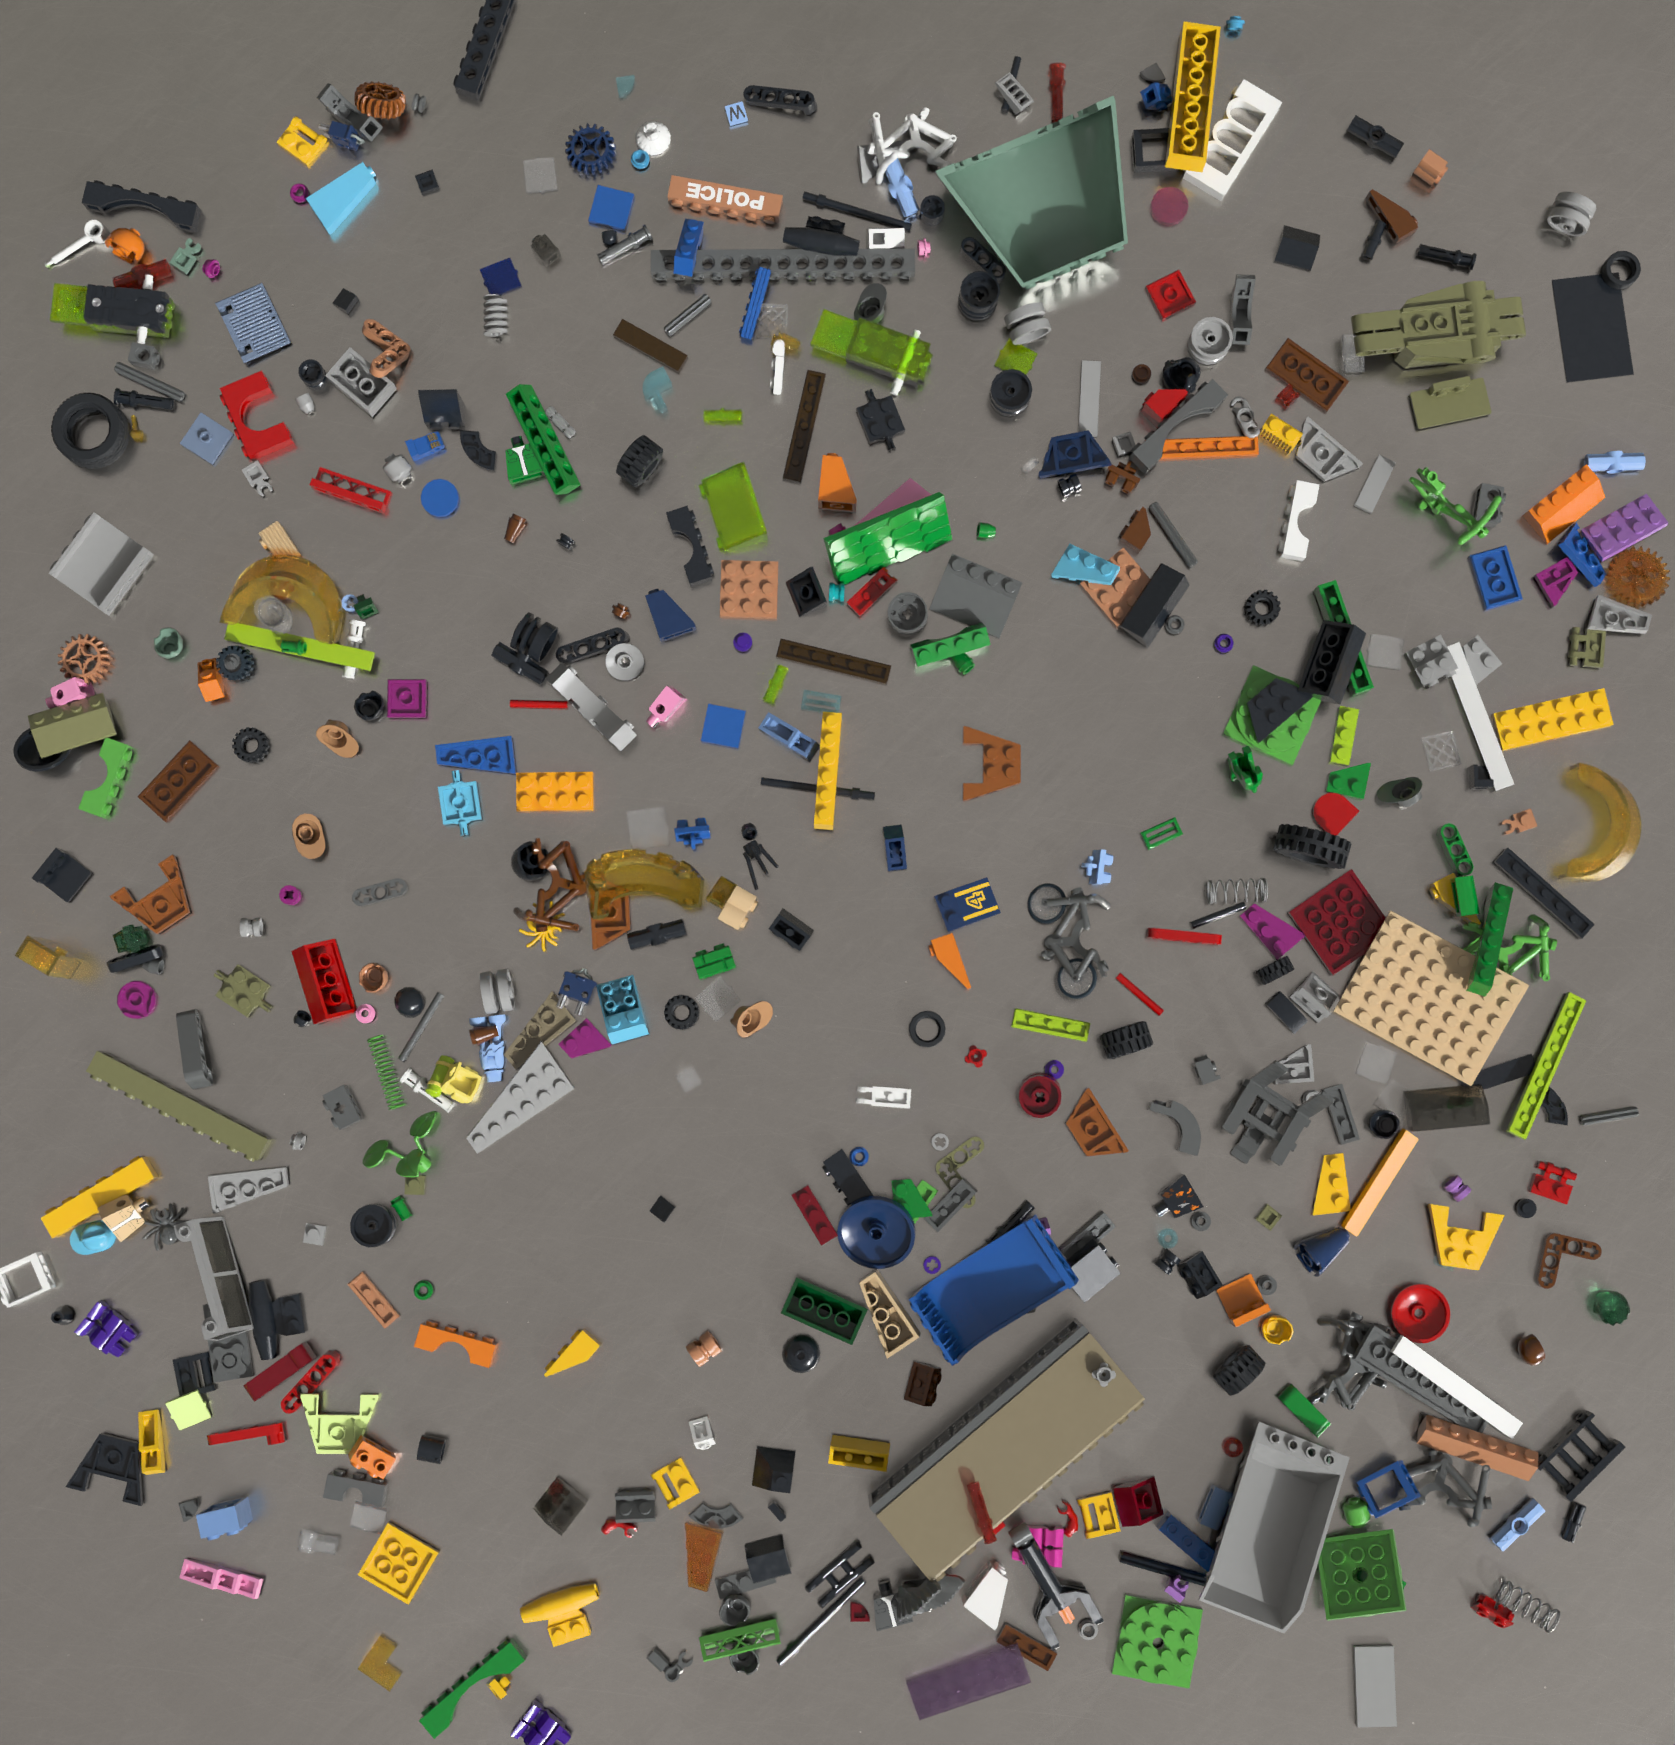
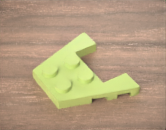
[301,1393,378,1454]

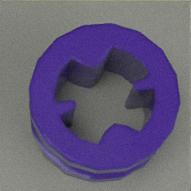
[923,1256,941,1274]

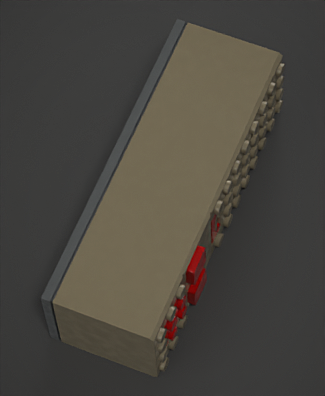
[868,1318,1145,1582]

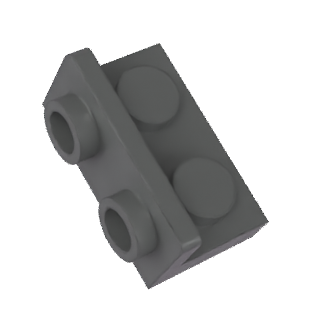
[615,1490,656,1523]

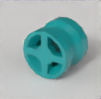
[829,582,845,602]

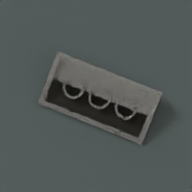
[1404,1084,1490,1132]

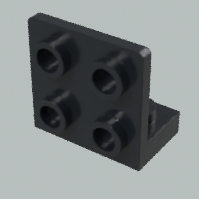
[32,848,92,902]

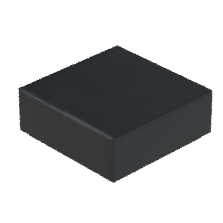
[415,169,440,195]
[768,1500,786,1522]

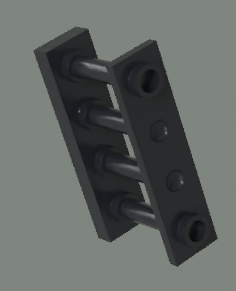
[1538,1411,1626,1502]

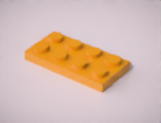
[516,772,594,812]

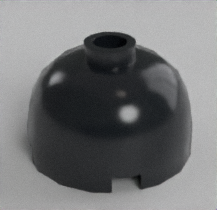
[511,841,548,881]
[782,1334,821,1374]

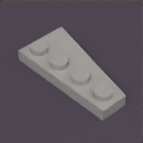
[208,1166,289,1214]

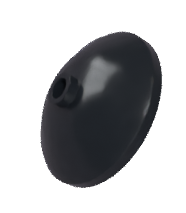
[13,728,71,772]

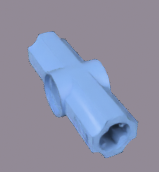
[885,158,920,217]
[1584,451,1646,473]
[1490,1498,1545,1551]

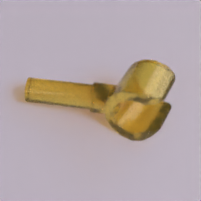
[130,415,144,441]

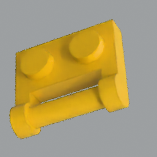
[277,116,327,166]
[650,1457,700,1510]
[1077,1491,1120,1539]

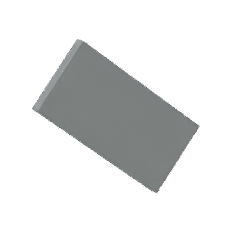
[1353,1645,1397,1727]

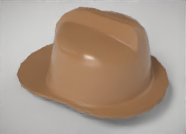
[316,719,359,758]
[292,813,325,859]
[730,1001,773,1037]

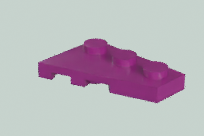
[1239,903,1305,960]

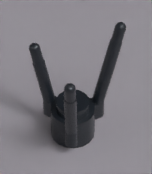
[743,840,779,890]

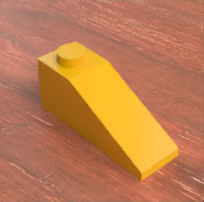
[1429,873,1481,924]

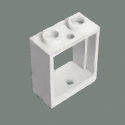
[0,1251,56,1308]

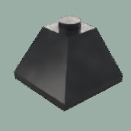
[752,1446,796,1493]

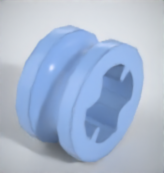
[341,594,359,613]

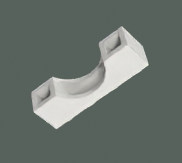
[1278,480,1319,562]

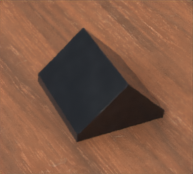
[1274,225,1320,271]
[786,567,827,617]
[745,1535,792,1584]

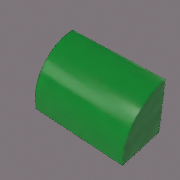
[1450,875,1480,917]

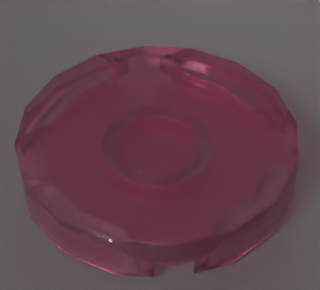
[1151,187,1189,225]

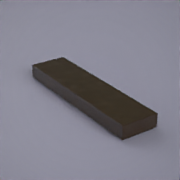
[613,319,688,373]

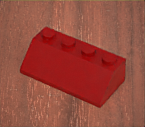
[291,939,357,1024]

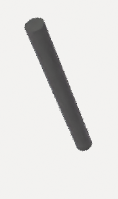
[398,992,444,1062]

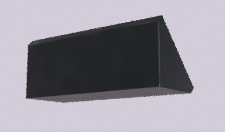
[1119,563,1190,648]

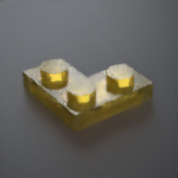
[358,1634,402,1692]

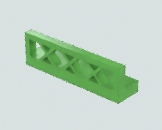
[699,1619,781,1662]

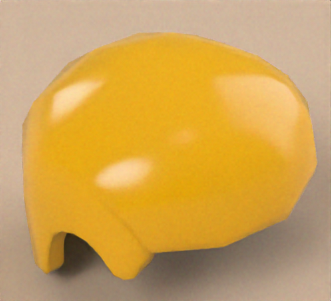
[1261,1315,1293,1345]

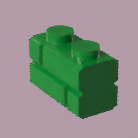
[692,943,736,980]

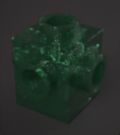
[113,924,147,954]

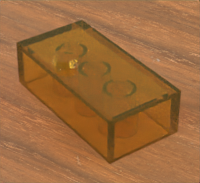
[15,935,83,979]

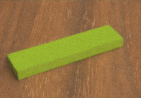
[1011,1008,1090,1042]

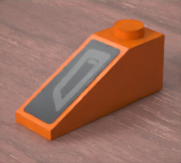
[928,933,971,990]

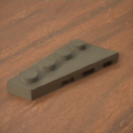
[504,991,576,1070]

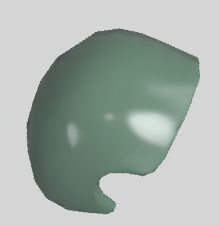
[154,627,183,659]

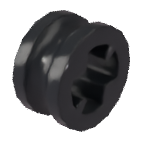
[556,533,575,550]

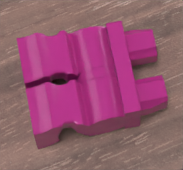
[1011,1525,1064,1568]

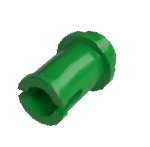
[281,640,307,655]
[390,1195,412,1221]

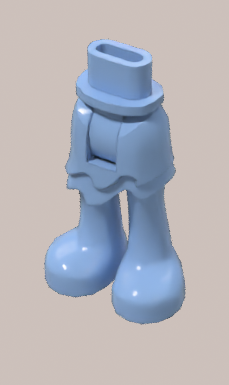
[469,1014,506,1082]

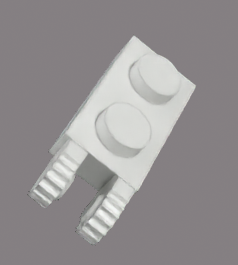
[770,339,785,395]
[856,1086,911,1109]

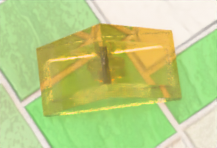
[705,876,738,910]

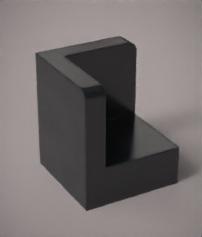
[1469,764,1494,789]

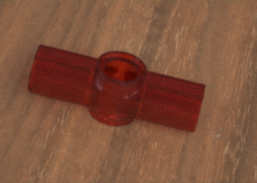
[112,259,172,289]

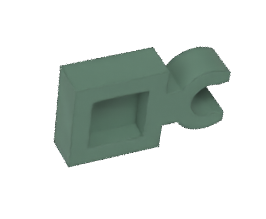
[169,238,201,275]

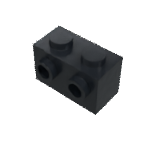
[769,908,814,951]

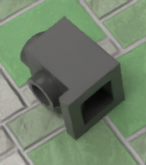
[1192,1054,1221,1085]

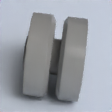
[1547,192,1597,236]
[1004,302,1051,345]
[1188,317,1233,365]
[480,969,515,1014]

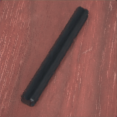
[1119,1552,1206,1586]

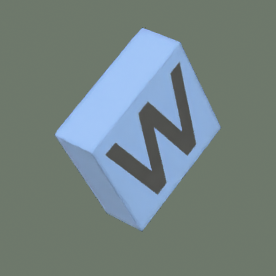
[725,101,748,126]

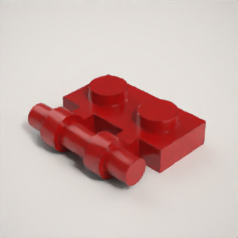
[1528,1161,1577,1205]

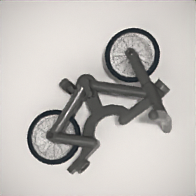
[1028,883,1111,999]

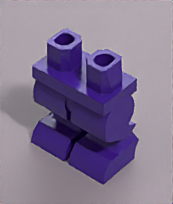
[74,1300,138,1357]
[510,1700,572,1745]

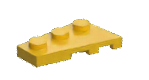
[1311,1153,1351,1216]

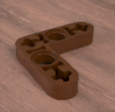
[1536,1233,1602,1289]

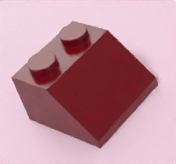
[1113,1476,1164,1527]

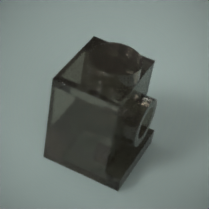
[530,234,561,267]

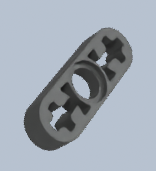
[352,878,408,906]

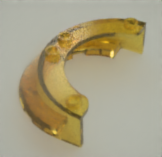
[219,554,343,644]
[1558,763,1641,882]
[584,849,704,920]

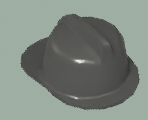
[854,283,887,327]
[1377,777,1423,807]

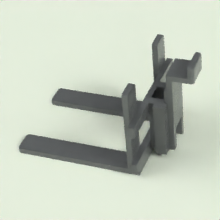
[1222,1060,1335,1166]

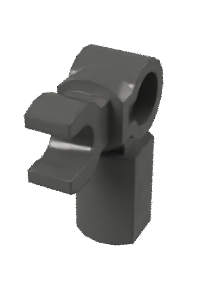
[646,1648,693,1682]

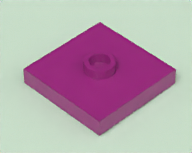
[387,679,427,718]

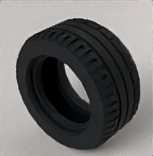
[51,392,130,469]

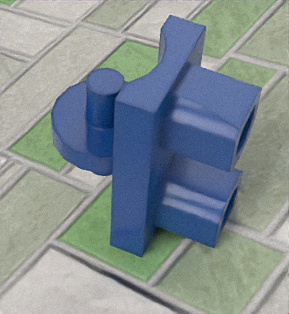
[674,818,710,850]

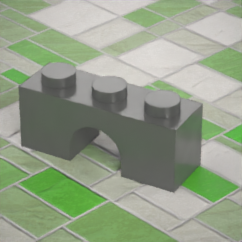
[323,1469,388,1509]

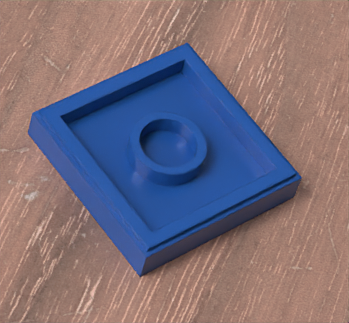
[588,185,634,231]
[701,704,746,749]

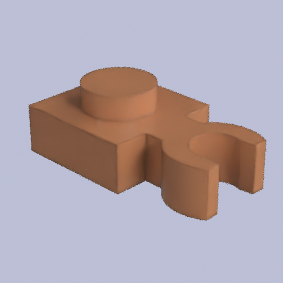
[1500,808,1537,835]

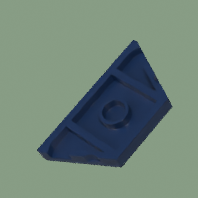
[1039,430,1112,479]

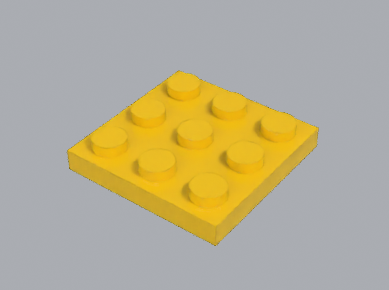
[358,1522,439,1605]

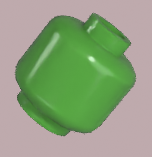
[1343,1497,1371,1528]

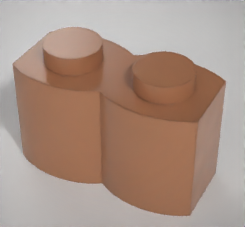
[1413,149,1448,186]

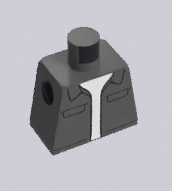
[873,1580,913,1632]

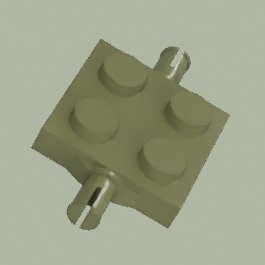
[214,964,272,1018]

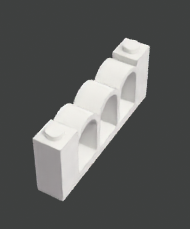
[1183,79,1282,201]

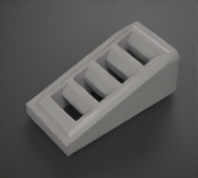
[995,72,1034,115]

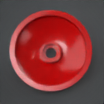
[1391,1284,1450,1343]

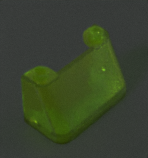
[699,462,768,553]

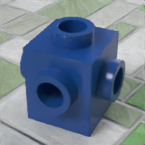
[1140,82,1172,112]

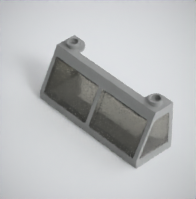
[174,1216,254,1341]

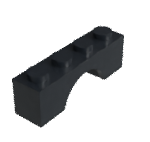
[666,505,714,587]

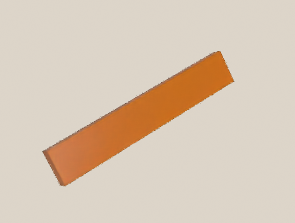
[1144,436,1259,459]

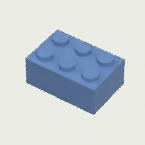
[196,1497,253,1540]

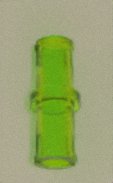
[703,408,742,423]
[763,665,789,704]

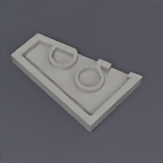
[1587,595,1652,634]

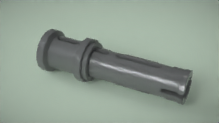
[597,224,653,265]

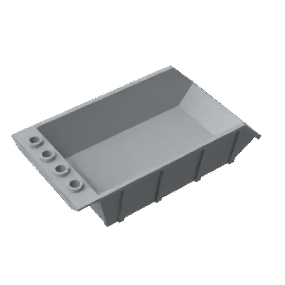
[1199,1422,1350,1633]

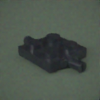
[856,389,905,451]

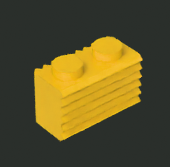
[1259,413,1303,453]

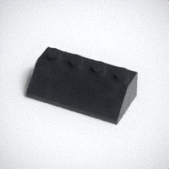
[1298,620,1366,705]

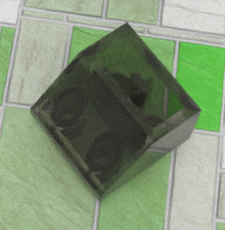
[533,1476,588,1536]

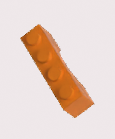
[414,1320,498,1368]

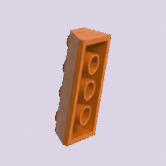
[1522,464,1605,545]

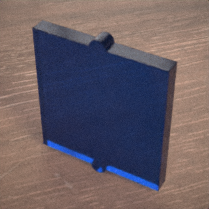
[480,258,522,295]

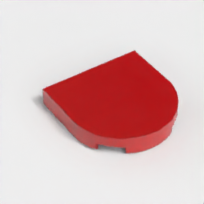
[1313,793,1359,835]

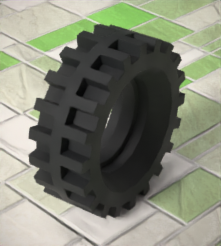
[1273,824,1351,869]

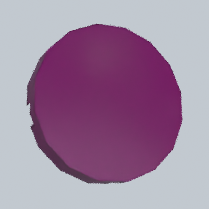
[117,981,157,1019]

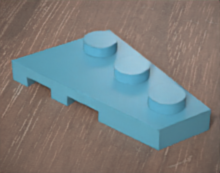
[1051,544,1120,585]

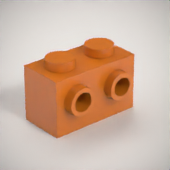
[348,1435,396,1479]

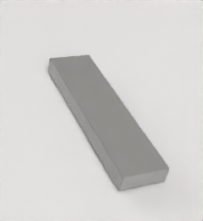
[1078,360,1101,437]

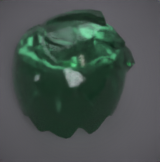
[1593,1291,1630,1326]

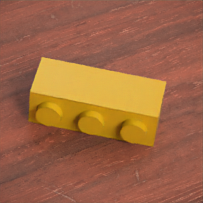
[828,1435,890,1472]

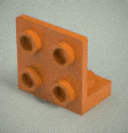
[1216,1274,1271,1327]

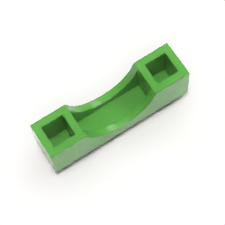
[78,738,132,818]

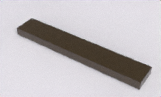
[783,370,826,484]
[776,639,891,685]

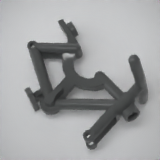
[1318,1312,1391,1411]
[1396,1451,1492,1527]

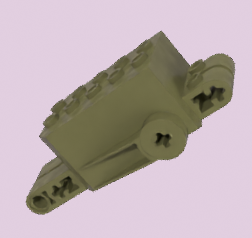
[1351,281,1526,369]

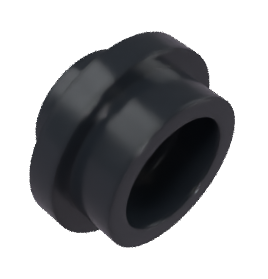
[1517,1199,1537,1218]

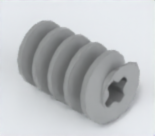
[483,294,508,337]

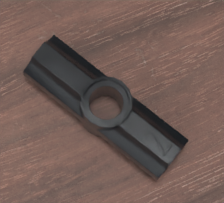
[1347,115,1404,158]
[491,642,549,686]
[627,919,687,950]

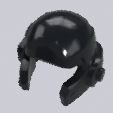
[1163,357,1201,394]

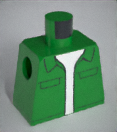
[505,436,545,484]

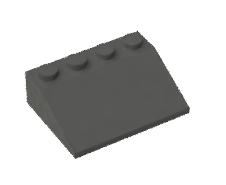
[929,553,1022,638]

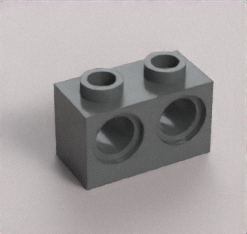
[1472,483,1506,528]

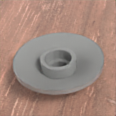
[606,643,644,681]

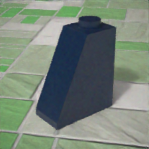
[645,589,697,642]

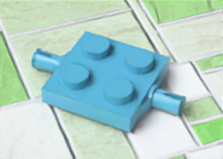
[438,770,482,836]

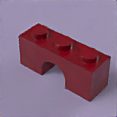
[791,1185,838,1246]

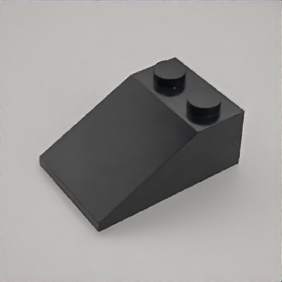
[418,389,465,430]

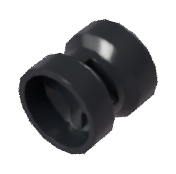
[1057,474,1082,498]
[1154,1248,1181,1275]

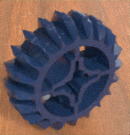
[565,123,616,175]

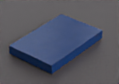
[1469,545,1523,610]

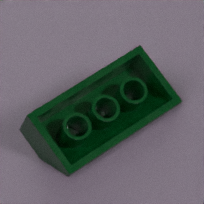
[781,1277,868,1345]

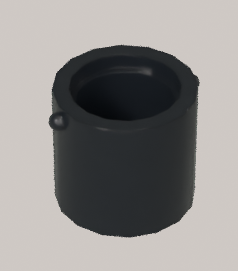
[918,195,945,226]
[417,1435,446,1464]

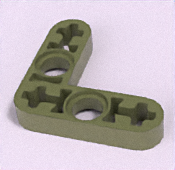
[935,1137,984,1208]

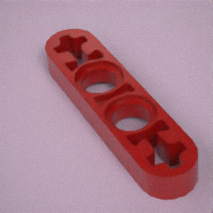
[1147,928,1222,945]

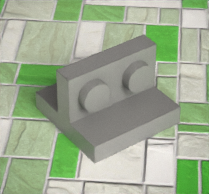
[1290,972,1341,1023]

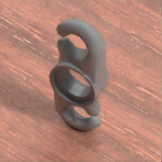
[1230,396,1260,438]

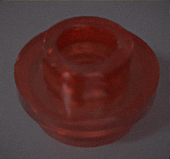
[1223,1437,1243,1457]

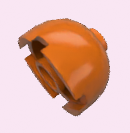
[105,228,145,265]

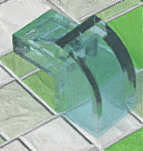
[643,366,673,414]

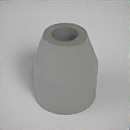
[295,393,314,414]

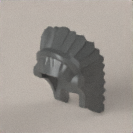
[896,1573,965,1622]

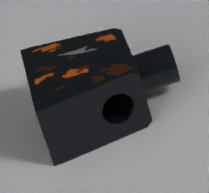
[1154,1174,1204,1218]

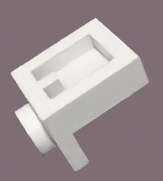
[689,1416,716,1450]

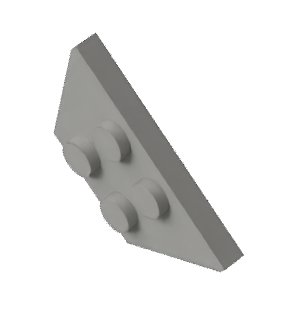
[1295,417,1363,482]

